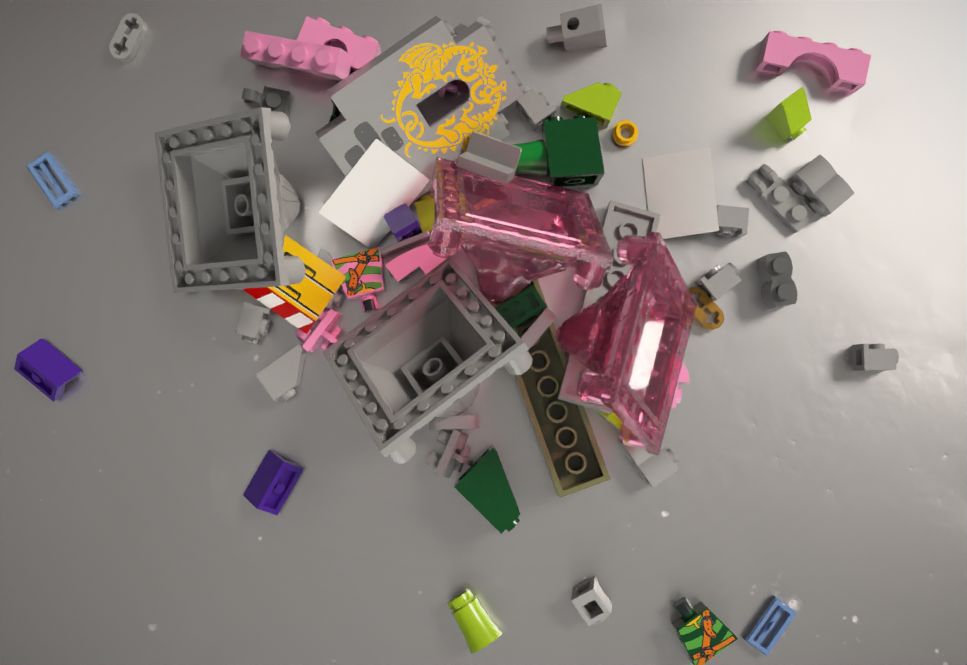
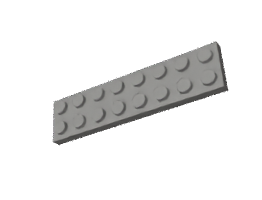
[557,200,660,414]

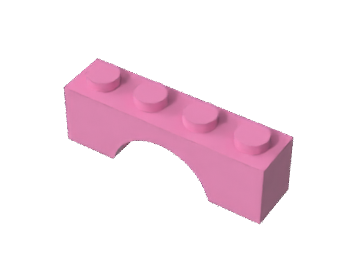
[240,31,353,81]
[756,31,871,93]

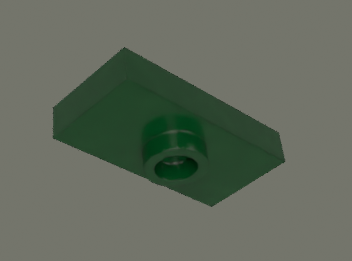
[495,284,547,329]

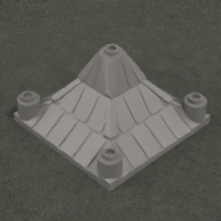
[155,107,305,293]
[323,257,532,464]

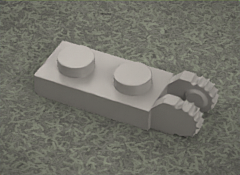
[748,164,816,233]

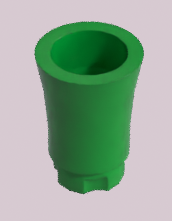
[512,139,547,176]

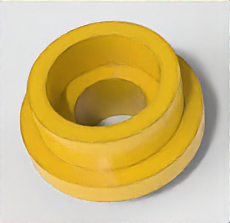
[612,120,638,146]

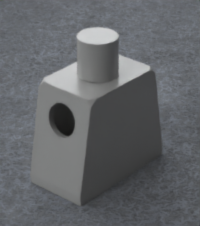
[546,4,607,51]

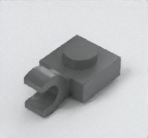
[242,86,291,115]

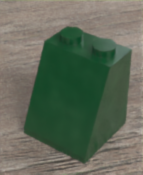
[542,114,604,189]
[454,445,520,534]

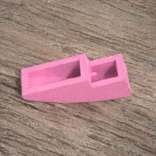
[385,238,468,282]

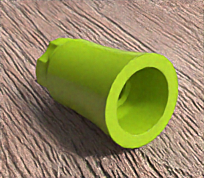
[447,589,503,654]

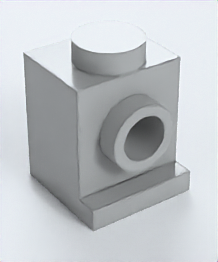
[516,87,556,131]
[717,205,749,238]
[695,262,742,301]
[235,302,275,344]
[853,344,899,371]
[571,576,612,626]

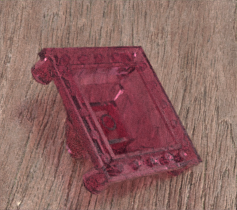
[428,157,614,303]
[556,231,697,455]

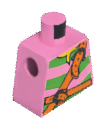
[331,247,386,313]

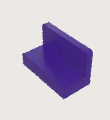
[14,339,81,402]
[243,450,303,515]

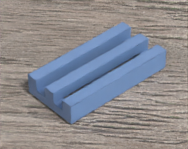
[26,151,79,209]
[743,595,797,656]

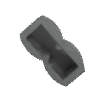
[757,251,797,309]

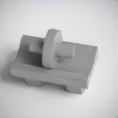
[426,429,473,478]

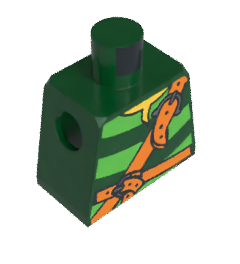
[672,597,738,665]

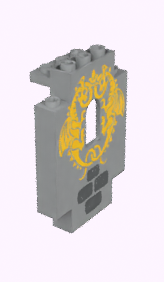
[316,16,524,200]

